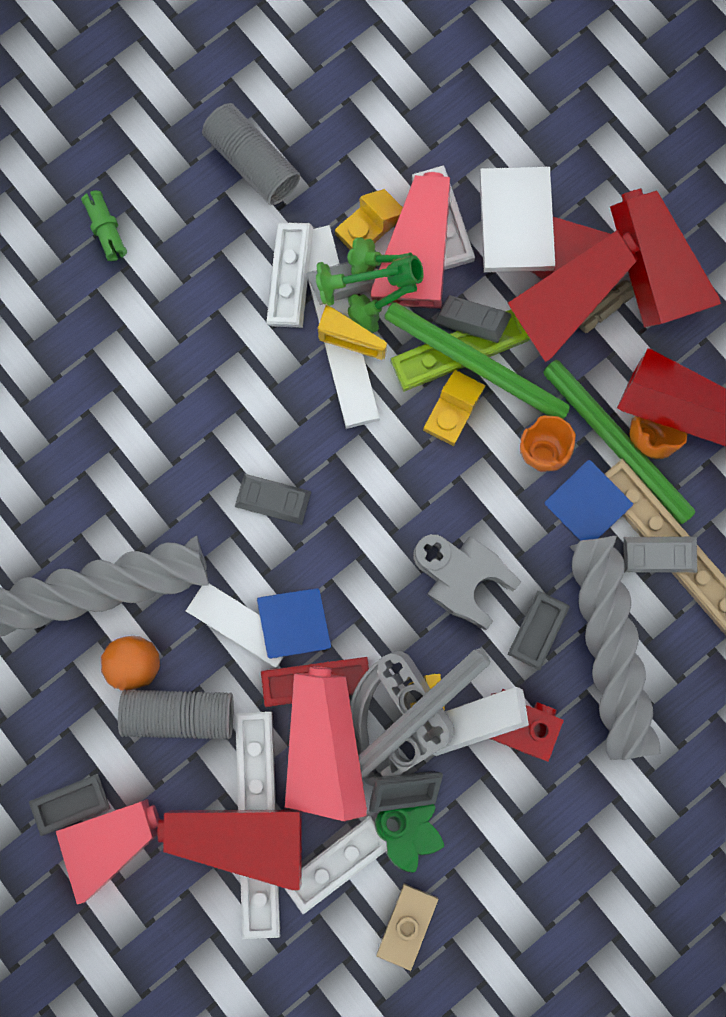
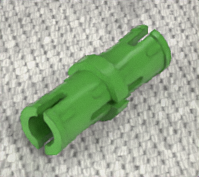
[81,190,127,261]

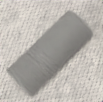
[202,103,300,205]
[118,690,234,740]

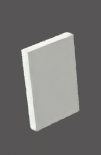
[479,167,555,272]

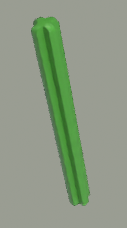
[384,302,570,419]
[543,360,695,524]

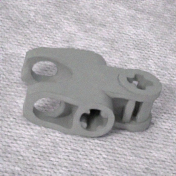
[413,534,521,630]

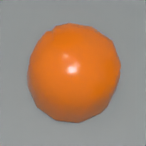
[520,415,576,472]
[630,416,688,459]
[101,636,160,691]

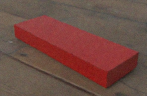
[261,657,369,707]

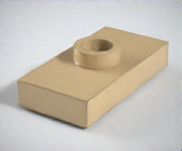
[376,883,438,971]

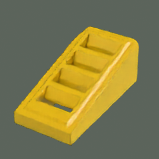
[318,305,387,360]

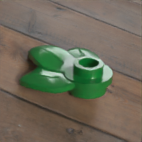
[375,804,444,873]

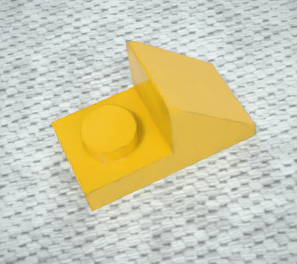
[335,189,403,250]
[423,370,486,446]

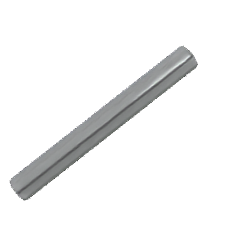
[358,649,490,779]

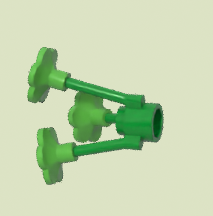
[316,237,424,333]

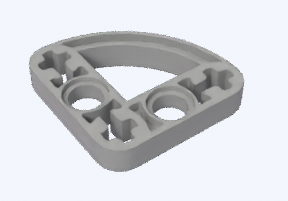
[350,651,454,786]

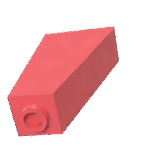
[371,172,451,308]
[285,666,367,821]

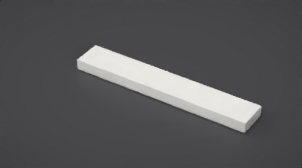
[308,225,380,429]
[235,712,280,939]

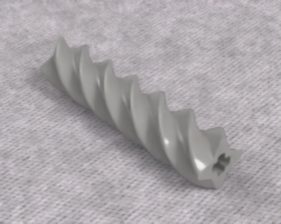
[0,536,209,637]
[570,536,660,760]

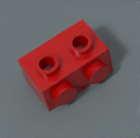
[489,689,564,762]

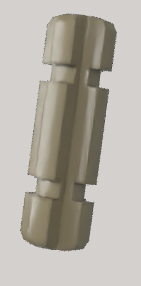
[579,280,635,333]

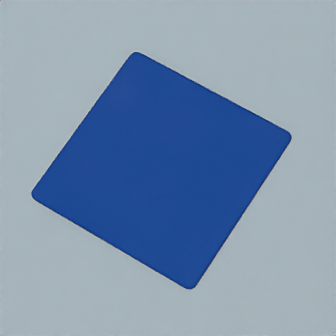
[545,460,633,541]
[257,588,331,659]

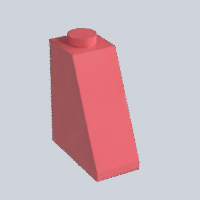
[56,799,160,905]

